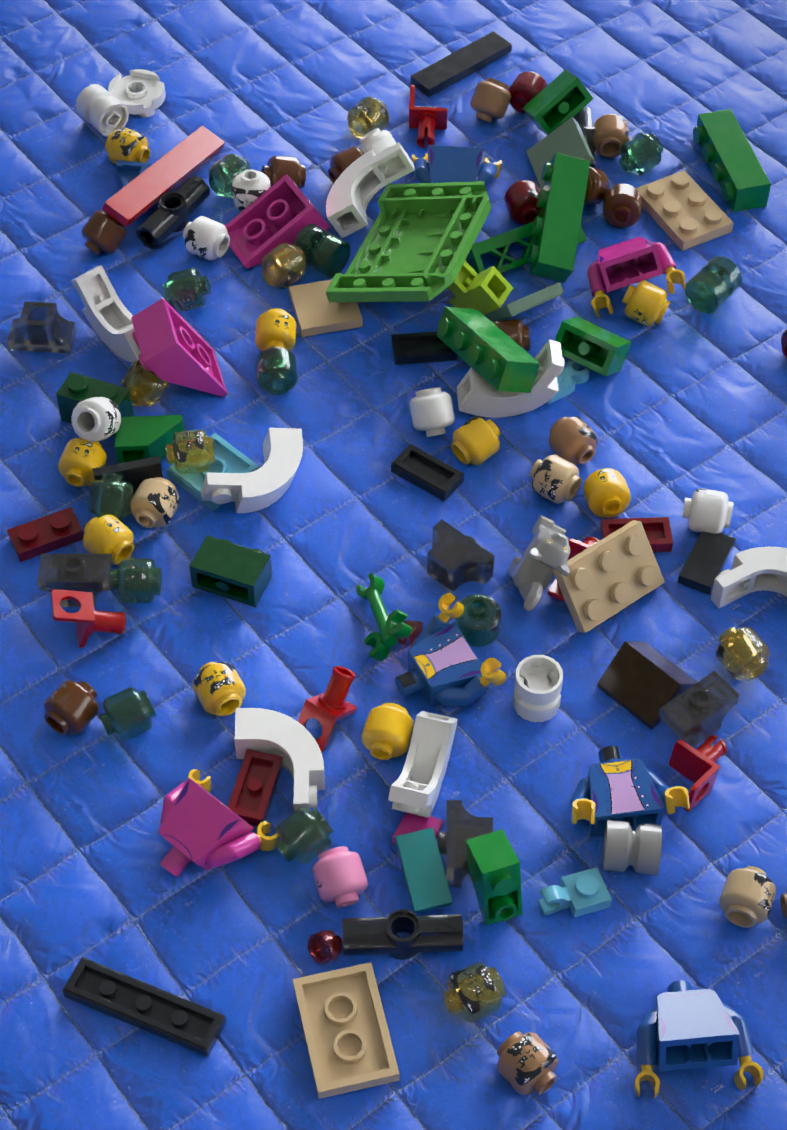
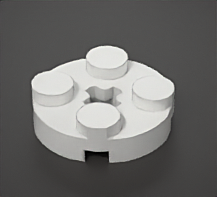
[108,69,166,117]

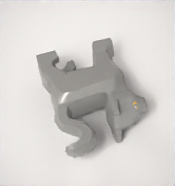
[508,515,571,611]

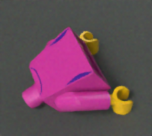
[587,237,686,318]
[159,769,280,878]

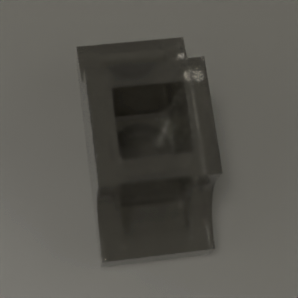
[7,301,77,353]
[427,519,494,592]
[37,554,113,607]
[658,671,740,748]
[438,800,493,887]

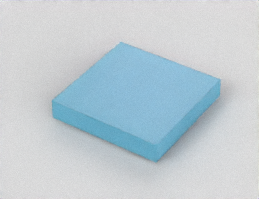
[167,433,260,511]

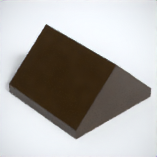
[597,641,700,730]

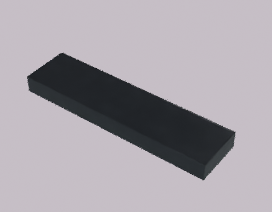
[410,31,512,97]
[62,957,226,1057]

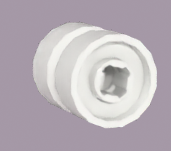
[75,84,129,137]
[513,655,563,722]

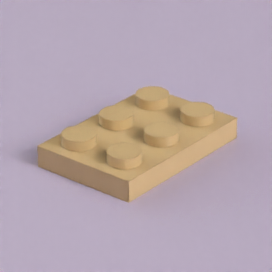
[636,170,734,251]
[553,520,665,633]
[292,962,400,1099]

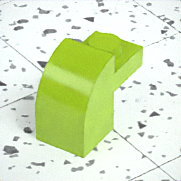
[448,260,513,315]

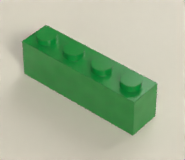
[693,109,771,212]
[527,152,591,283]
[436,306,540,393]

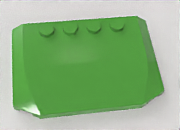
[326,181,491,303]

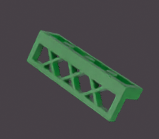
[466,222,587,274]

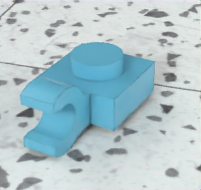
[538,867,612,917]

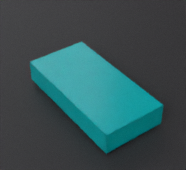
[395,827,453,914]

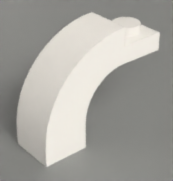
[326,142,415,238]
[71,265,141,362]
[457,339,565,418]
[201,428,303,513]
[711,546,787,608]
[234,708,325,823]
[388,711,458,818]

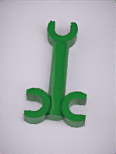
[356,573,413,661]

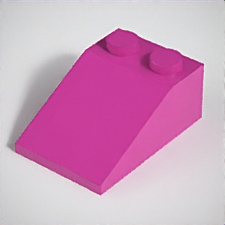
[225,174,330,269]
[131,298,228,397]

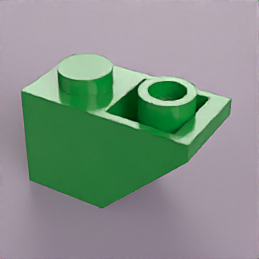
[115,415,185,464]
[466,829,522,926]

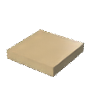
[289,279,363,337]

